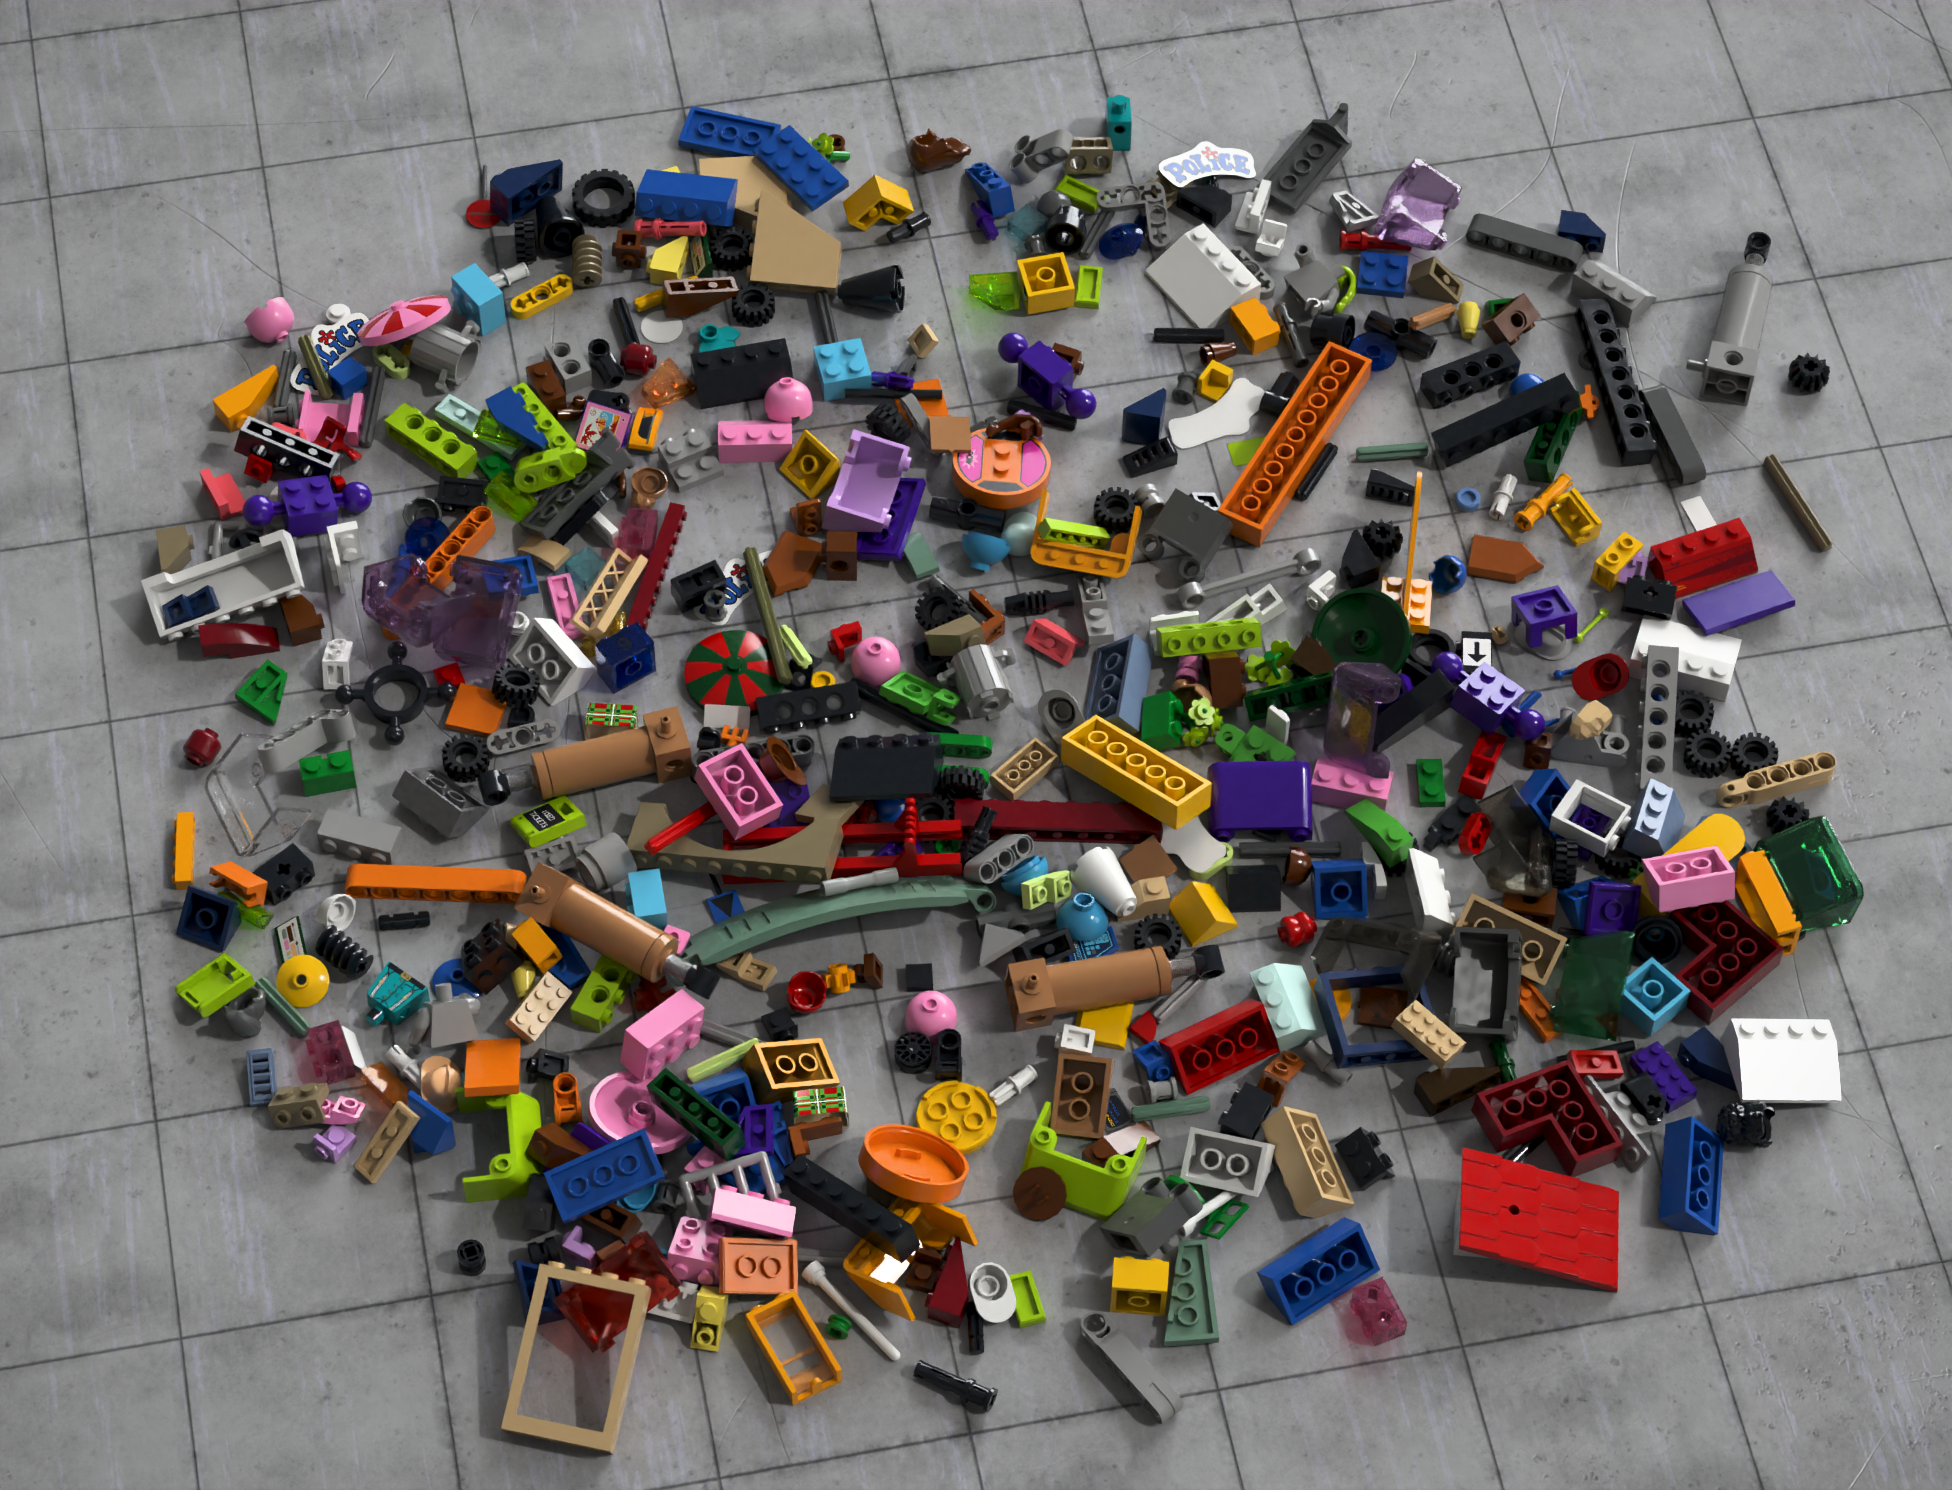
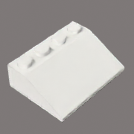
[1145,223,1261,328]
[1628,614,1742,702]
[1721,1019,1841,1103]

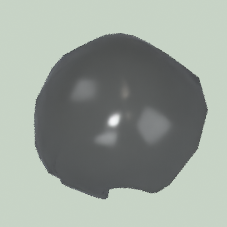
[1036,191,1072,223]
[402,497,442,534]

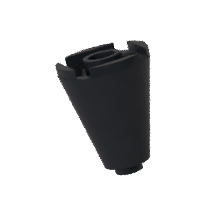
[535,196,585,258]
[837,265,905,313]

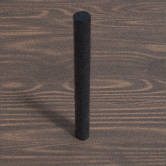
[845,389,942,400]

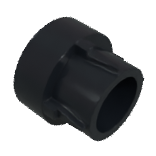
[1045,205,1087,255]
[1310,312,1355,350]

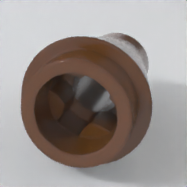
[1199,342,1237,365]

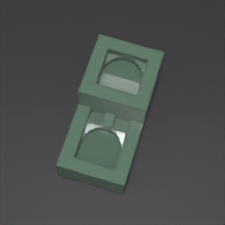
[903,532,940,579]

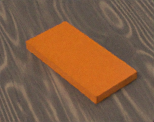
[464,1038,521,1097]

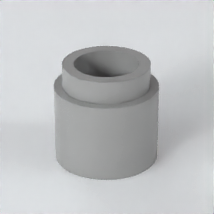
[575,832,637,892]

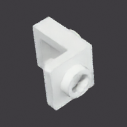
[1255,219,1287,257]

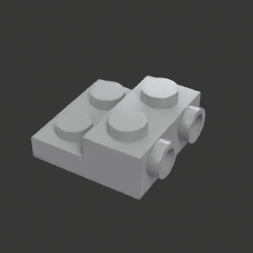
[658,429,724,493]

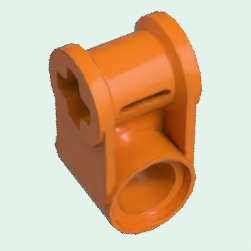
[553,1072,583,1126]

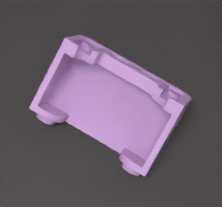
[821,429,912,533]

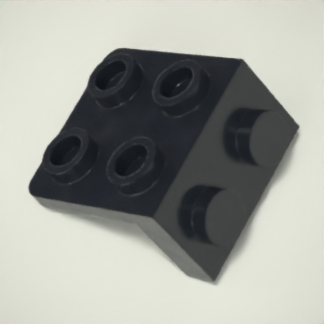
[461,918,524,995]

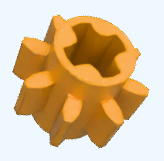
[822,963,856,993]

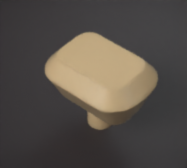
[1490,626,1509,644]

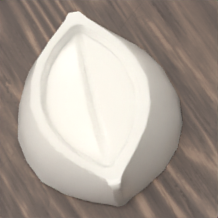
[315,894,356,931]

